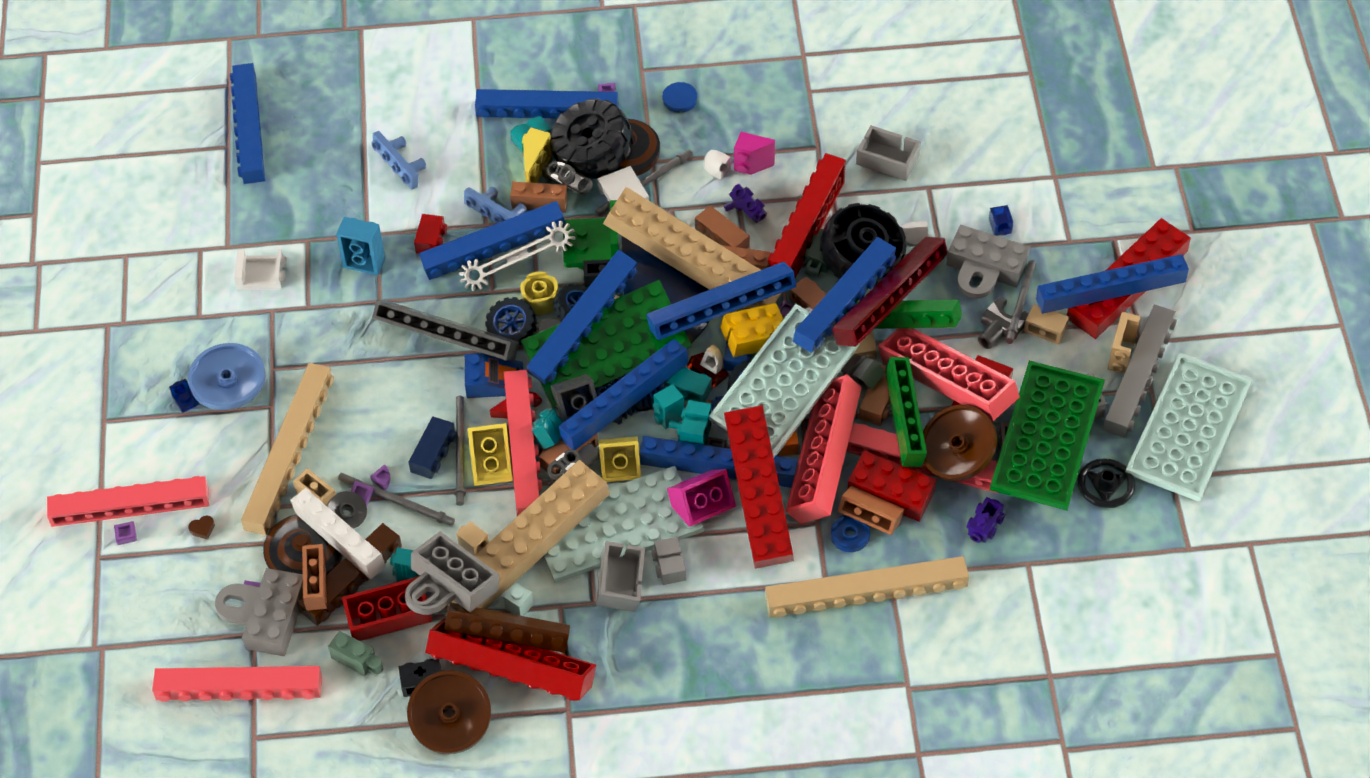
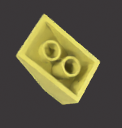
[522,127,553,183]
[467,423,513,486]

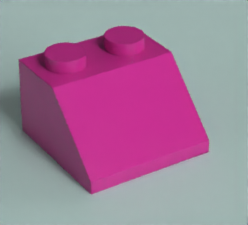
[734,132,775,175]

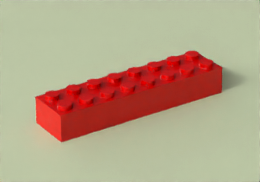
[768,153,846,279]
[1067,218,1191,339]
[724,405,794,569]
[425,618,597,701]

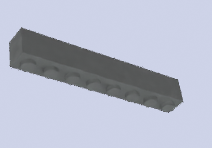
[372,300,520,360]

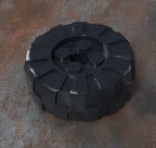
[550,99,633,180]
[820,203,907,287]

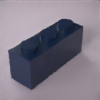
[408,416,457,479]

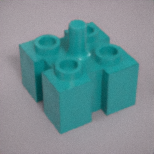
[669,400,712,445]

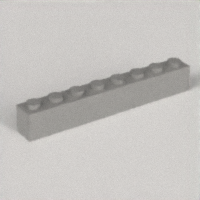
[1103,304,1177,438]

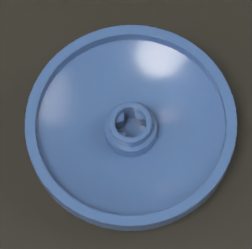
[188,343,266,410]

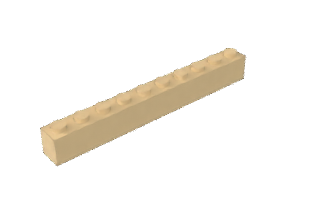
[241,363,334,535]
[765,556,969,618]

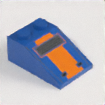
[465,353,524,398]

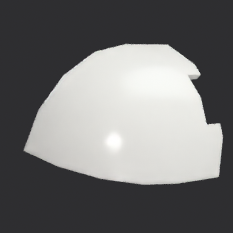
[704,150,730,180]
[900,221,928,245]
[700,344,723,374]

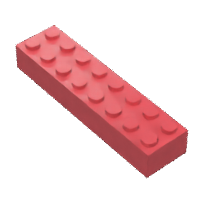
[878,328,1020,421]
[786,375,862,524]

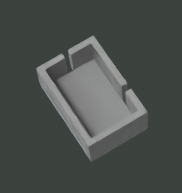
[856,125,921,181]
[596,541,645,612]

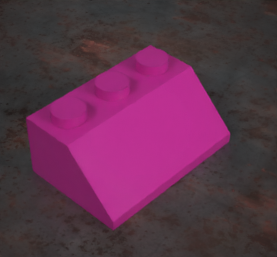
[667,469,736,526]

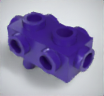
[723,184,767,223]
[966,497,1005,543]

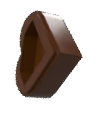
[188,515,215,540]

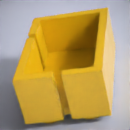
[720,303,784,358]

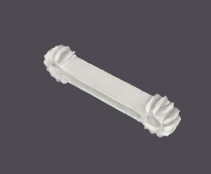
[459,221,576,291]

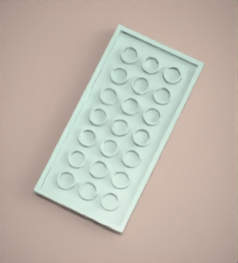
[709,304,860,458]
[1125,353,1252,502]
[543,466,704,583]

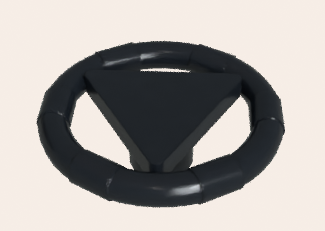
[1077,458,1135,508]

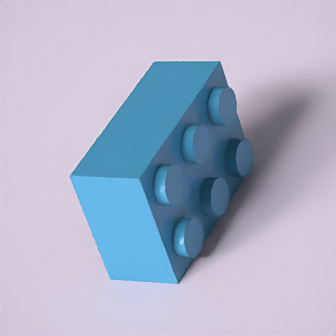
[336,217,385,275]

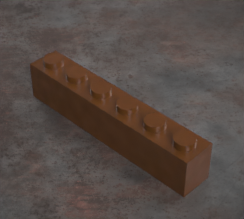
[298,523,402,626]
[444,602,570,653]

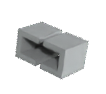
[651,537,686,585]

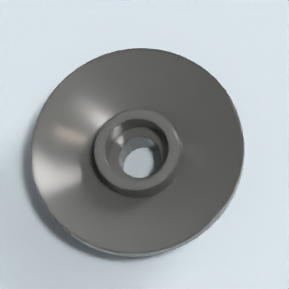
[328,491,367,529]

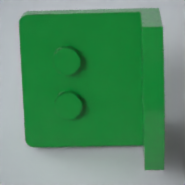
[563,200,619,270]

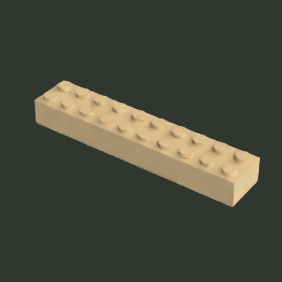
[603,187,781,310]
[444,460,610,610]

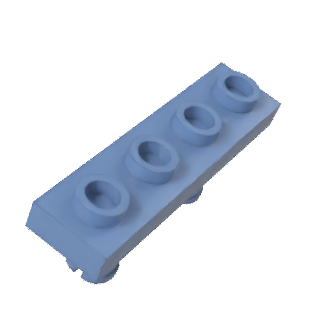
[372,131,426,190]
[464,187,527,224]

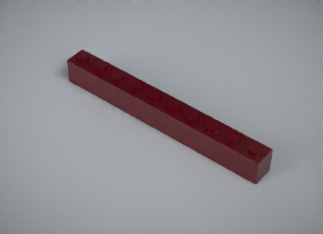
[832,237,948,347]

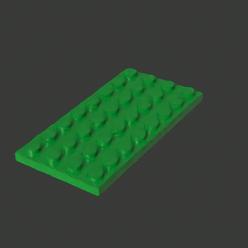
[521,280,692,409]
[990,360,1105,511]

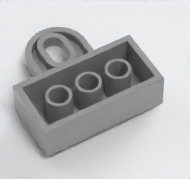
[946,225,1030,298]
[405,531,499,615]
[215,568,303,656]

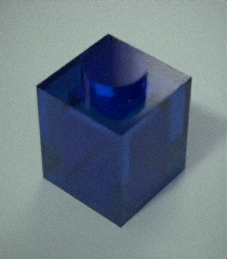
[989,205,1013,236]

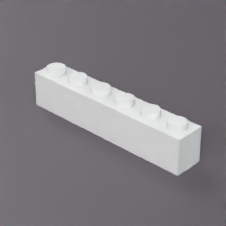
[291,488,386,580]

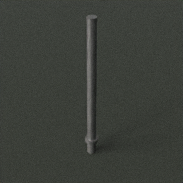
[595,149,693,216]
[1006,260,1036,344]
[454,396,466,506]
[338,473,455,526]

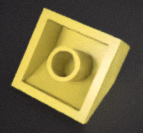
[599,436,641,482]

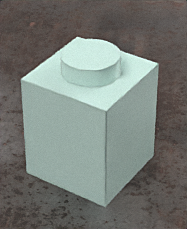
[504,583,534,616]

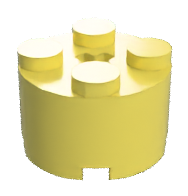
[520,271,558,315]

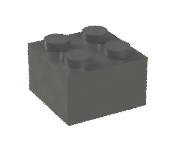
[551,374,597,423]

